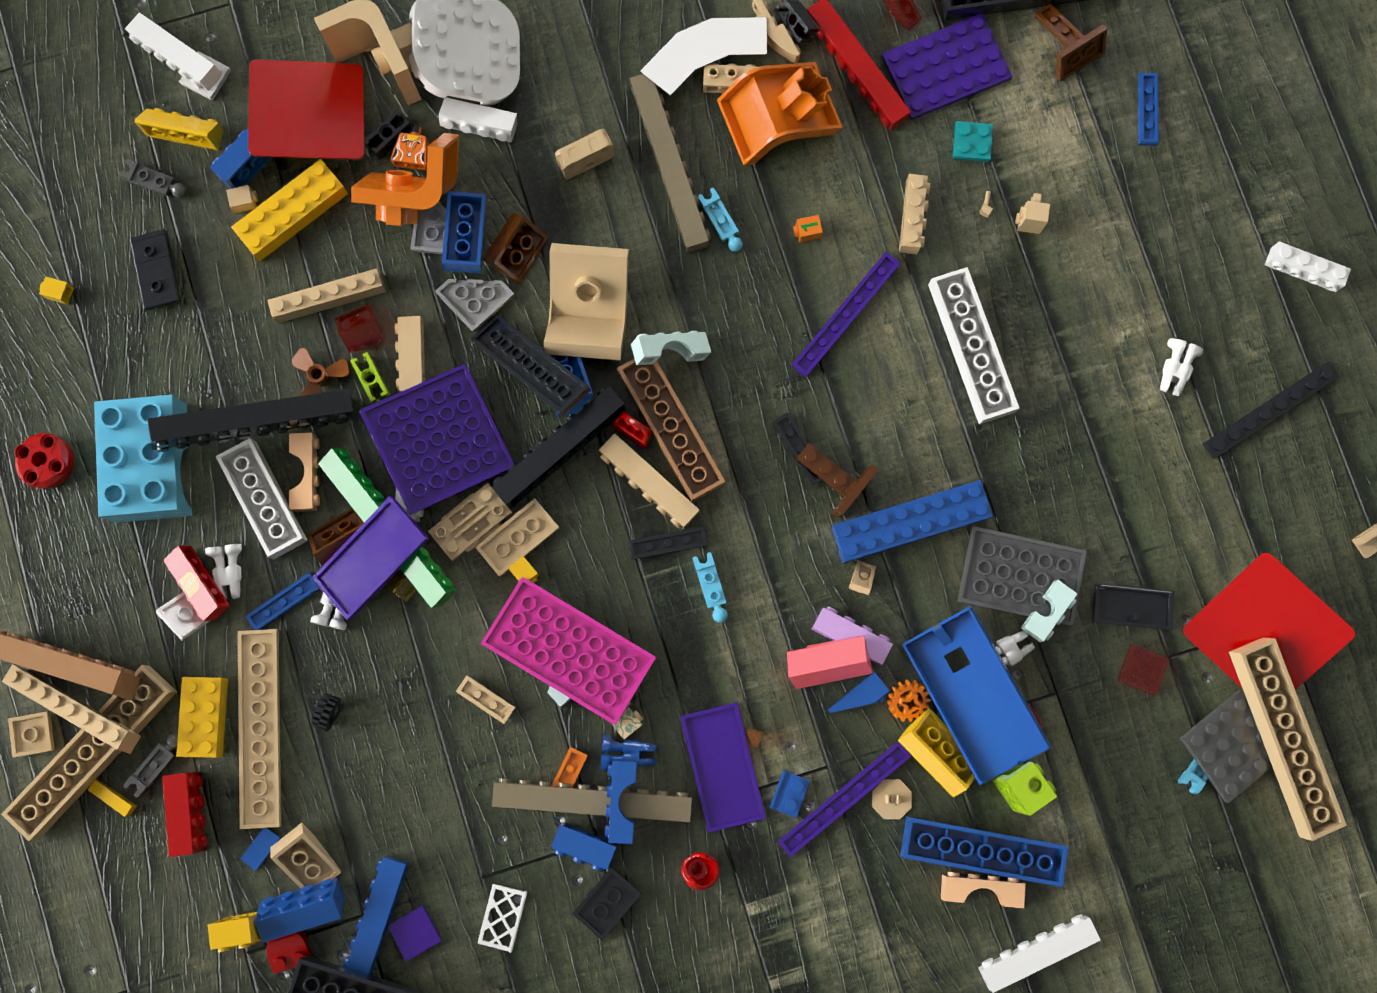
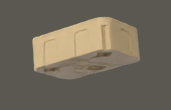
[555,129,615,180]

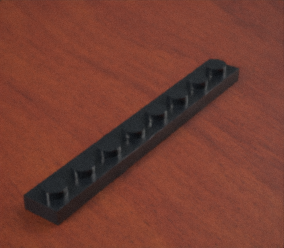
[1202,362,1339,459]

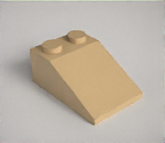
[270,823,341,888]

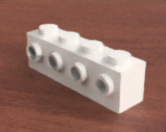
[439,97,517,142]
[1265,242,1351,292]

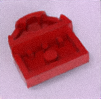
[613,411,653,449]
[266,930,312,974]

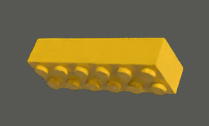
[231,159,348,261]

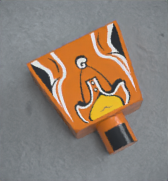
[391,125,429,171]

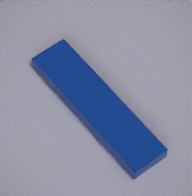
[1138,73,1159,146]
[245,572,321,630]

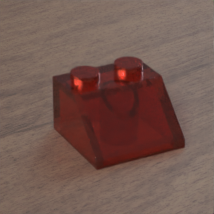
[335,303,384,353]

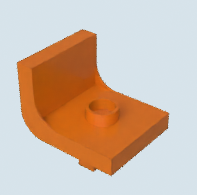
[717,62,843,166]
[351,133,459,226]

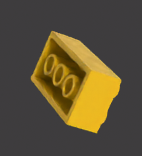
[176,677,228,758]

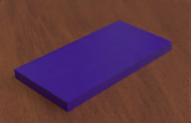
[312,496,429,620]
[680,702,766,833]

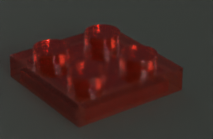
[1117,644,1169,696]

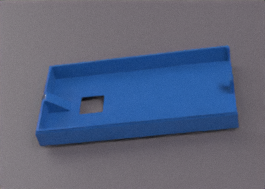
[902,606,1052,785]

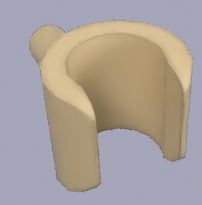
[979,191,993,218]

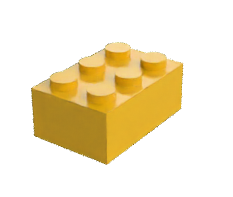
[208,912,262,952]

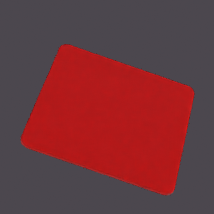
[248,60,364,159]
[1183,553,1355,690]

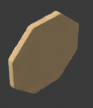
[872,779,912,819]

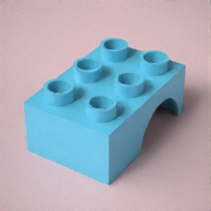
[94,395,192,523]

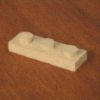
[456,675,516,724]

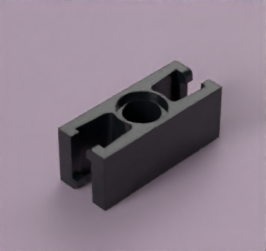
[774,0,821,43]
[364,110,411,160]

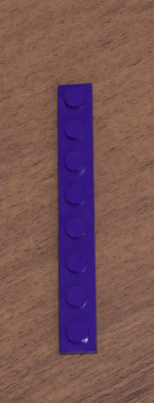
[791,252,900,378]
[777,741,911,857]

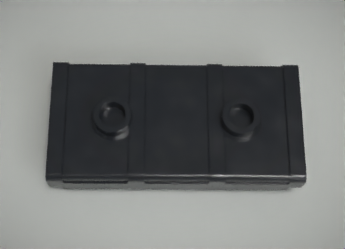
[129,229,181,311]
[1092,584,1174,630]

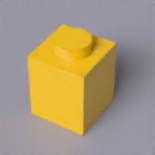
[39,276,74,305]
[508,556,539,584]

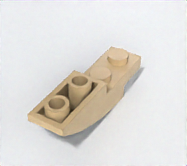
[752,0,801,63]

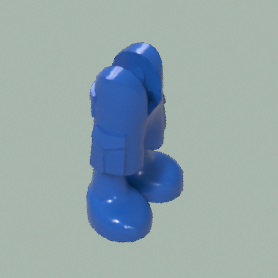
[601,733,657,771]

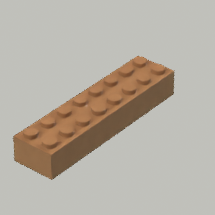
[617,358,725,503]
[0,630,141,700]

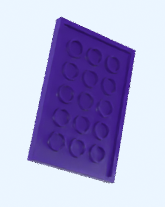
[881,13,1013,120]

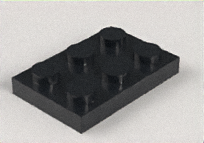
[572,867,642,940]

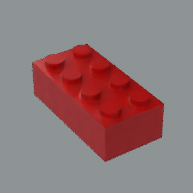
[162,772,207,857]

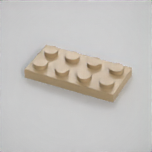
[475,498,559,577]

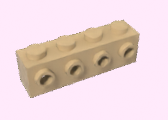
[703,63,768,94]
[899,174,930,254]

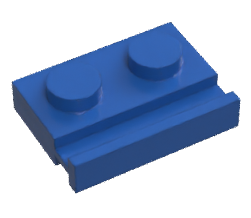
[769,770,810,818]

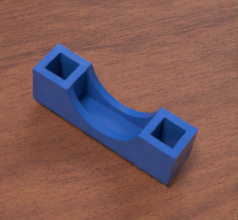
[605,760,637,844]

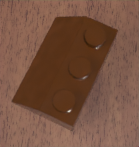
[482,213,549,284]
[307,508,364,566]

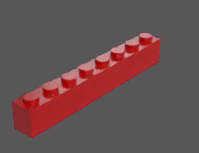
[807,0,911,131]

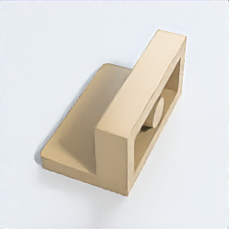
[1352,523,1377,558]

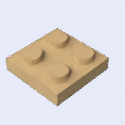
[8,711,55,758]

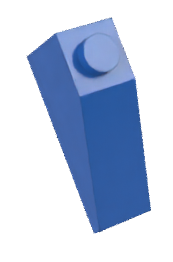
[828,672,890,713]

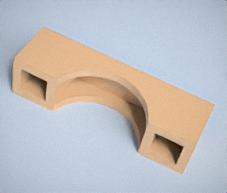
[289,433,320,512]
[941,871,1025,908]

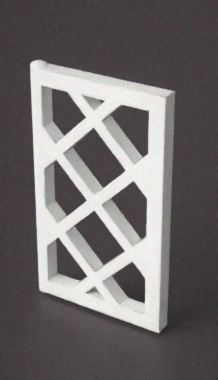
[478,884,527,953]

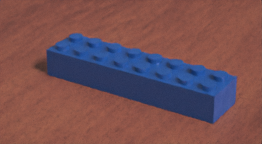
[831,480,993,564]
[900,816,1068,887]

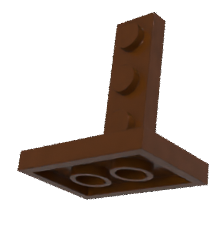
[1035,3,1107,82]
[796,443,879,517]

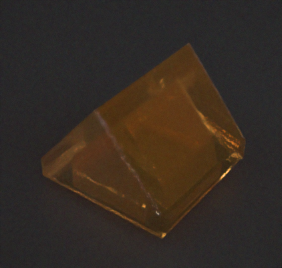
[746,728,764,748]

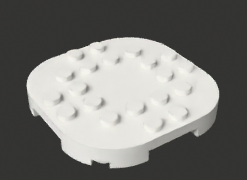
[409,0,520,106]

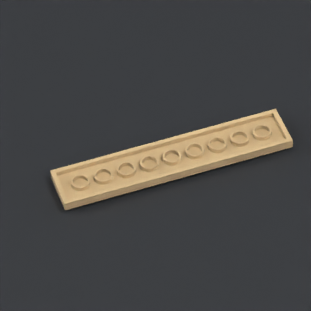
[238,629,281,829]

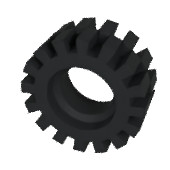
[311,693,342,732]

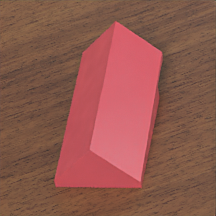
[787,635,873,689]

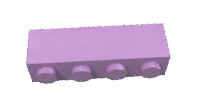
[812,607,893,666]

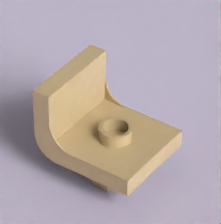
[314,0,421,105]
[544,243,629,360]

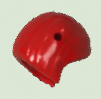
[681,852,720,890]

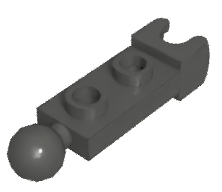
[119,159,187,198]
[123,734,178,798]

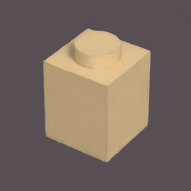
[226,185,258,214]

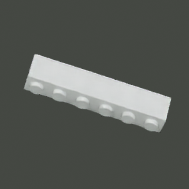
[125,13,223,91]
[978,914,1100,993]

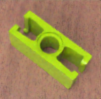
[350,352,391,404]

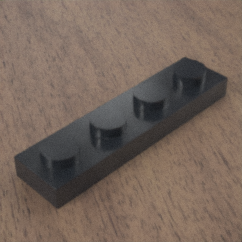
[772,412,823,487]
[628,527,708,560]

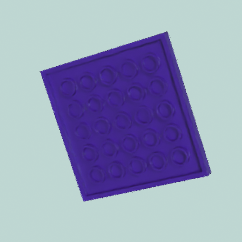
[359,364,514,515]

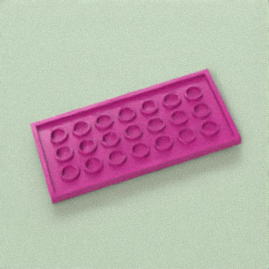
[480,577,656,726]

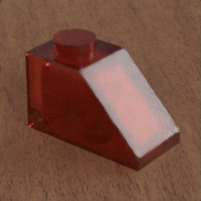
[883,0,922,30]

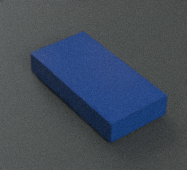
[240,828,282,871]

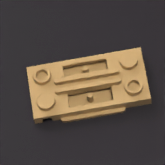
[428,483,512,561]

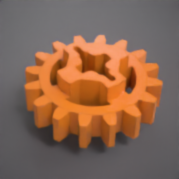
[887,679,931,722]

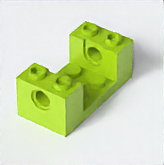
[992,762,1057,816]

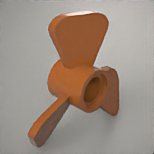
[292,348,349,396]

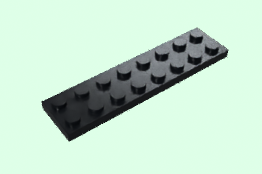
[471,314,591,417]

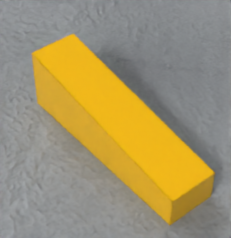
[88,779,138,817]

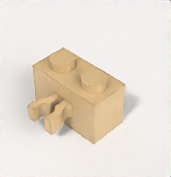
[1015,193,1050,234]

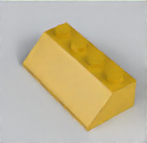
[134,108,224,151]
[898,708,975,797]

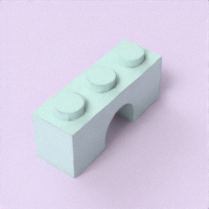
[1021,580,1077,642]

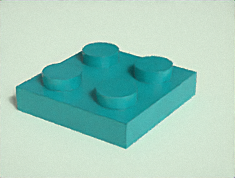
[953,121,993,162]

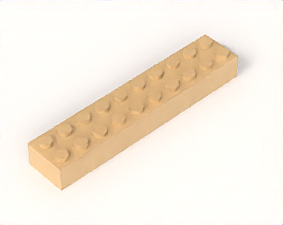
[1229,638,1347,841]
[1,665,177,841]

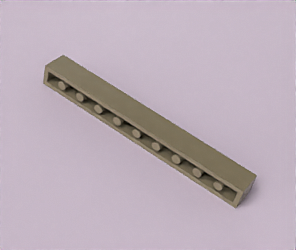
[630,74,711,253]
[492,778,692,822]

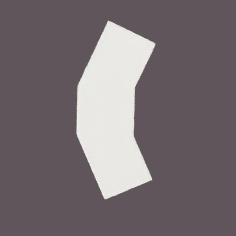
[640,17,767,95]

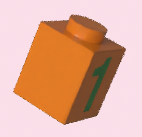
[793,215,823,243]

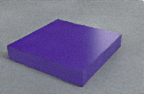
[388,905,442,961]

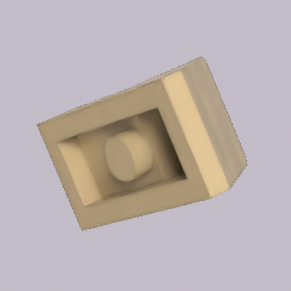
[849,560,876,595]

